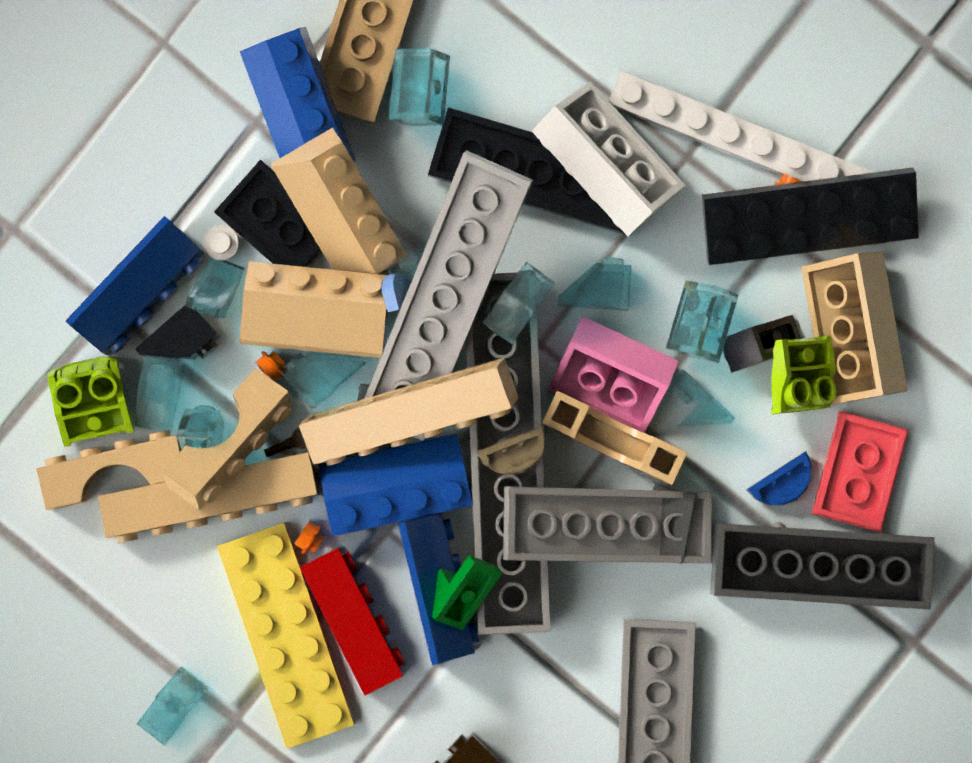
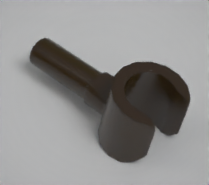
[264,427,307,457]

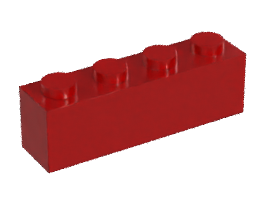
[300,547,407,696]

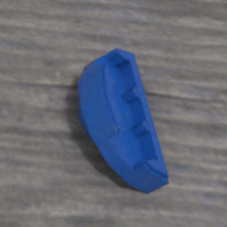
[746,451,812,505]

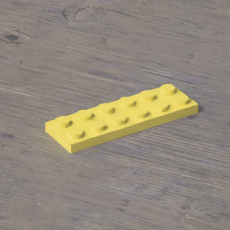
[217,522,355,749]

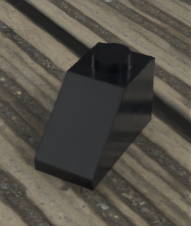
[135,302,221,360]
[719,315,801,373]

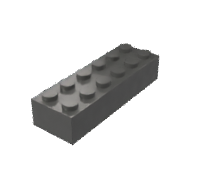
[710,523,935,610]

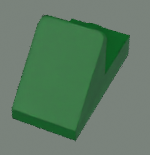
[432,555,502,630]

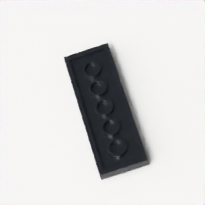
[428,107,631,236]
[702,167,919,265]

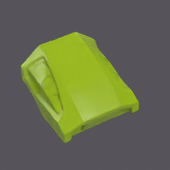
[771,336,836,415]
[47,356,134,447]

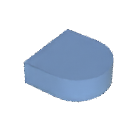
[382,272,410,312]

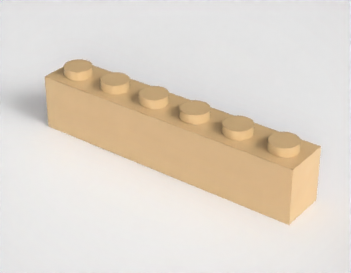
[299,358,519,466]
[98,452,320,544]

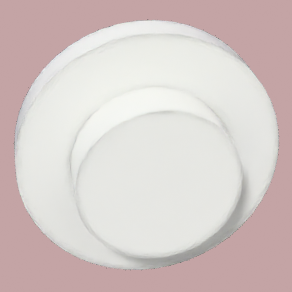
[203,225,239,260]

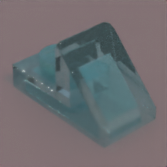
[185,258,245,319]
[671,369,735,426]
[136,666,210,746]

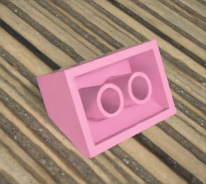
[548,316,679,433]

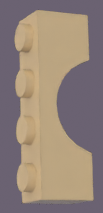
[162,368,292,511]
[542,391,687,486]
[36,430,183,510]

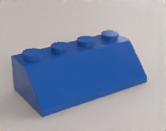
[239,27,356,162]
[65,216,204,355]
[318,433,473,537]
[398,513,480,665]

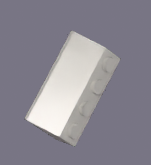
[532,81,686,236]

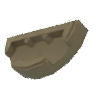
[476,425,546,475]

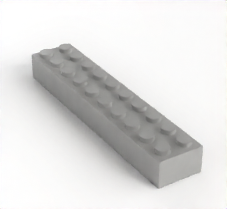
[466,272,551,635]

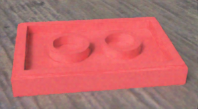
[811,411,909,533]

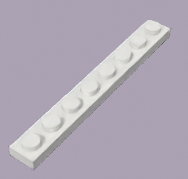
[609,71,873,182]

